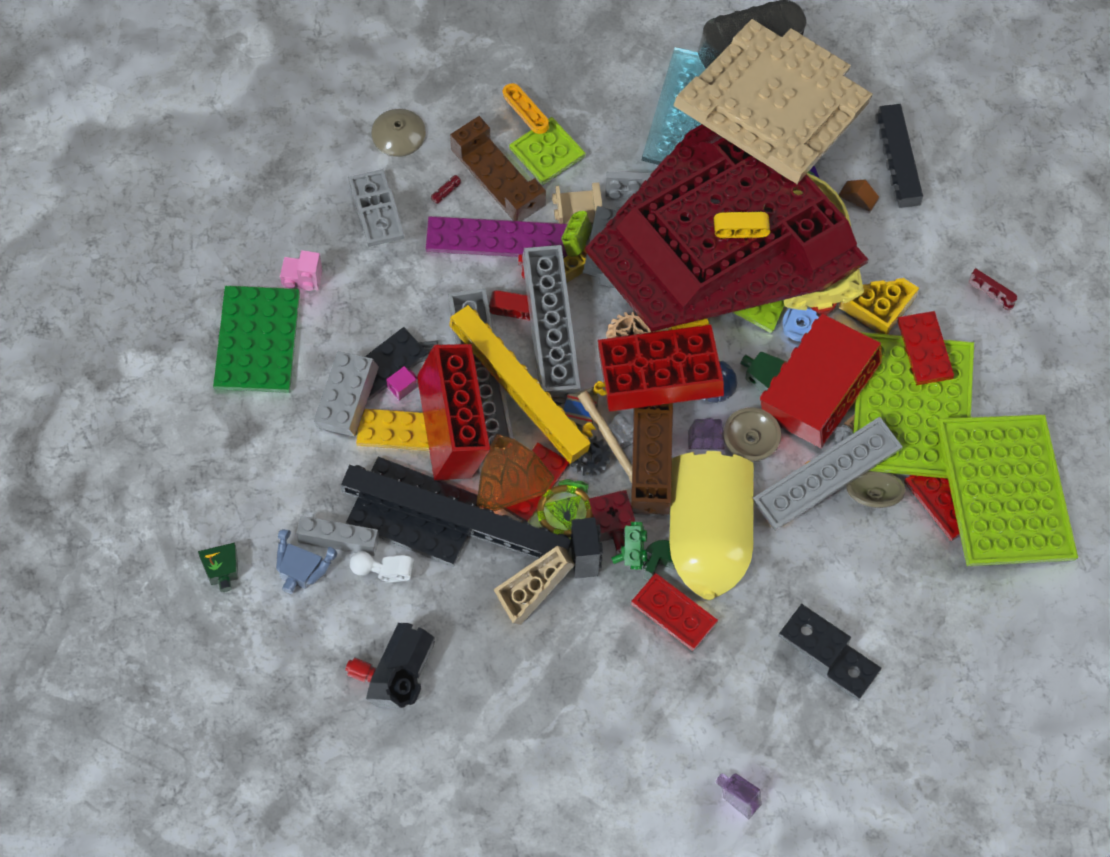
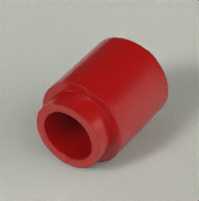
[345,657,376,683]

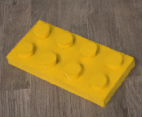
[356,409,429,451]

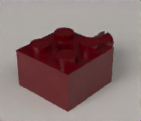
[588,490,636,553]

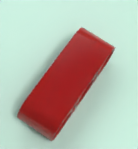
[489,290,530,321]

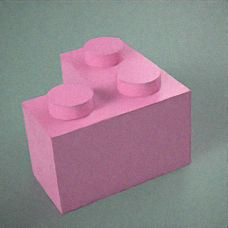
[280,250,322,291]

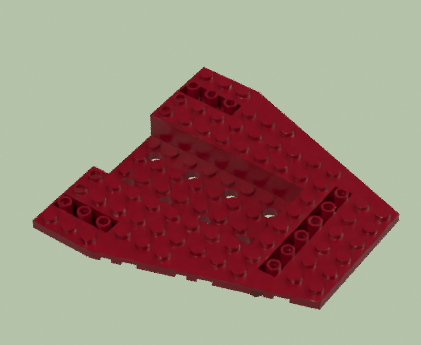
[585,124,869,332]

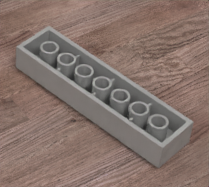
[522,245,581,397]

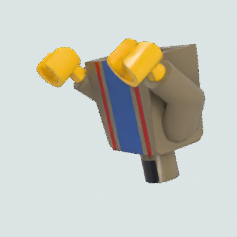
[554,381,606,438]

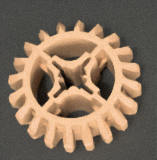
[606,311,656,338]

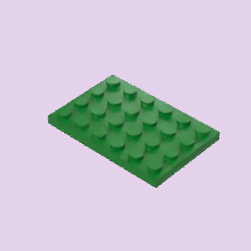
[213,286,300,393]

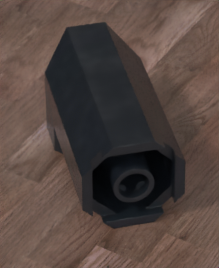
[366,623,435,708]

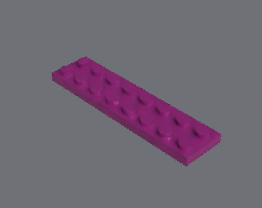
[426,216,568,258]

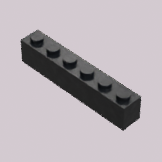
[875,104,923,208]

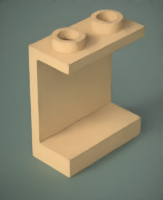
[552,182,602,224]

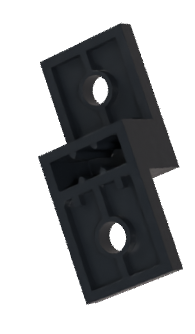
[778,603,882,701]

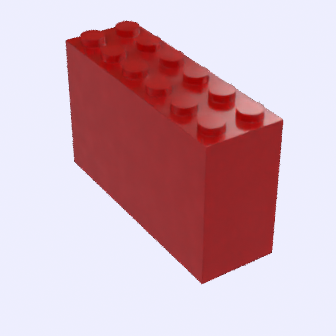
[760,314,882,449]
[417,344,490,480]

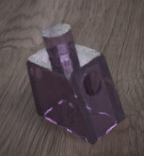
[688,418,725,450]
[716,773,762,819]

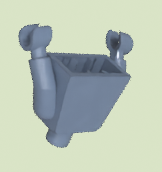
[276,529,337,594]

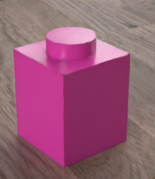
[387,366,417,401]

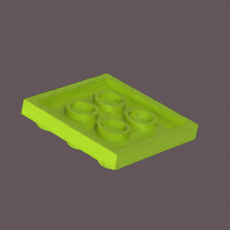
[509,117,586,185]

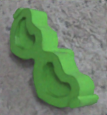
[558,479,589,494]

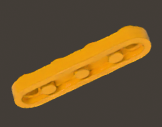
[502,83,549,134]

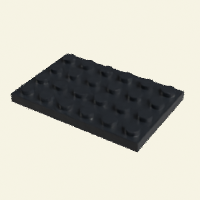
[346,456,485,567]

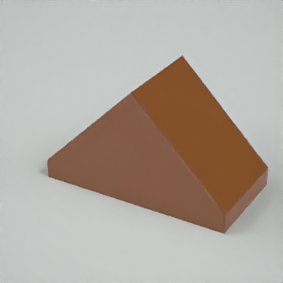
[839,179,879,212]

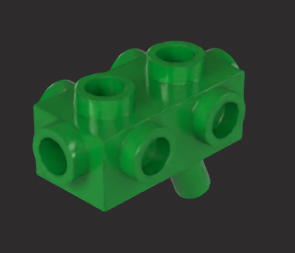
[611,522,647,570]

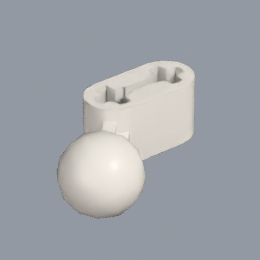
[349,551,414,582]

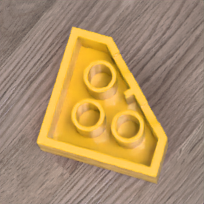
[839,278,919,335]

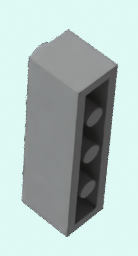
[296,516,379,556]

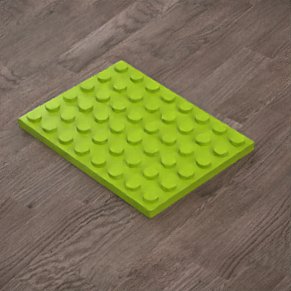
[853,332,974,479]
[936,415,1078,566]

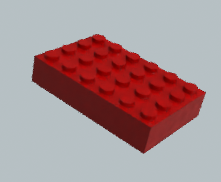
[598,325,724,412]

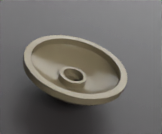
[371,109,426,157]
[723,407,781,461]
[846,471,905,508]

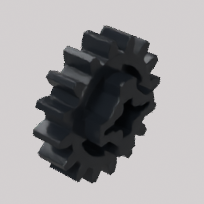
[571,436,611,477]

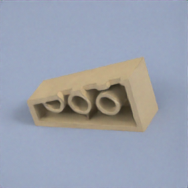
[494,546,575,625]

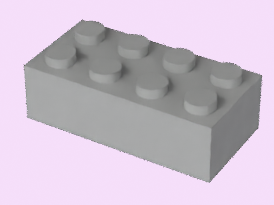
[314,351,379,437]

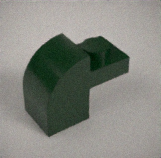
[643,540,675,580]

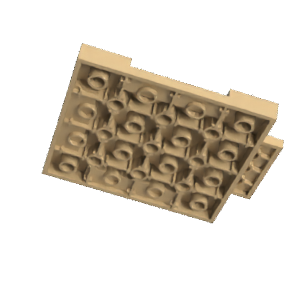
[673,19,873,184]

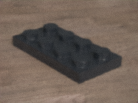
[365,327,428,401]

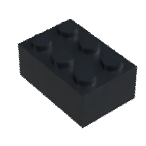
[570,517,603,578]

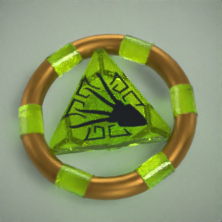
[537,485,593,537]

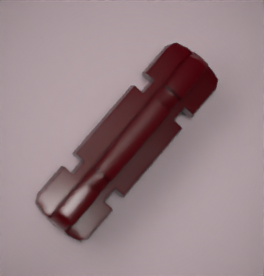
[431,175,461,204]

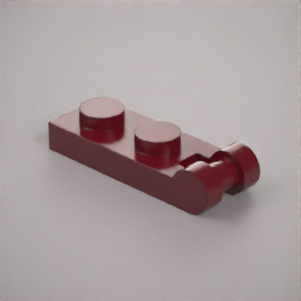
[969,268,1017,311]

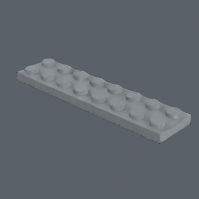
[753,417,902,531]

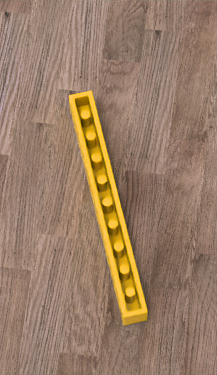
[449,305,590,464]

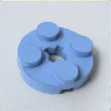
[782,307,818,342]

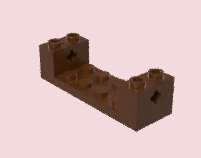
[450,116,546,222]
[630,403,673,515]

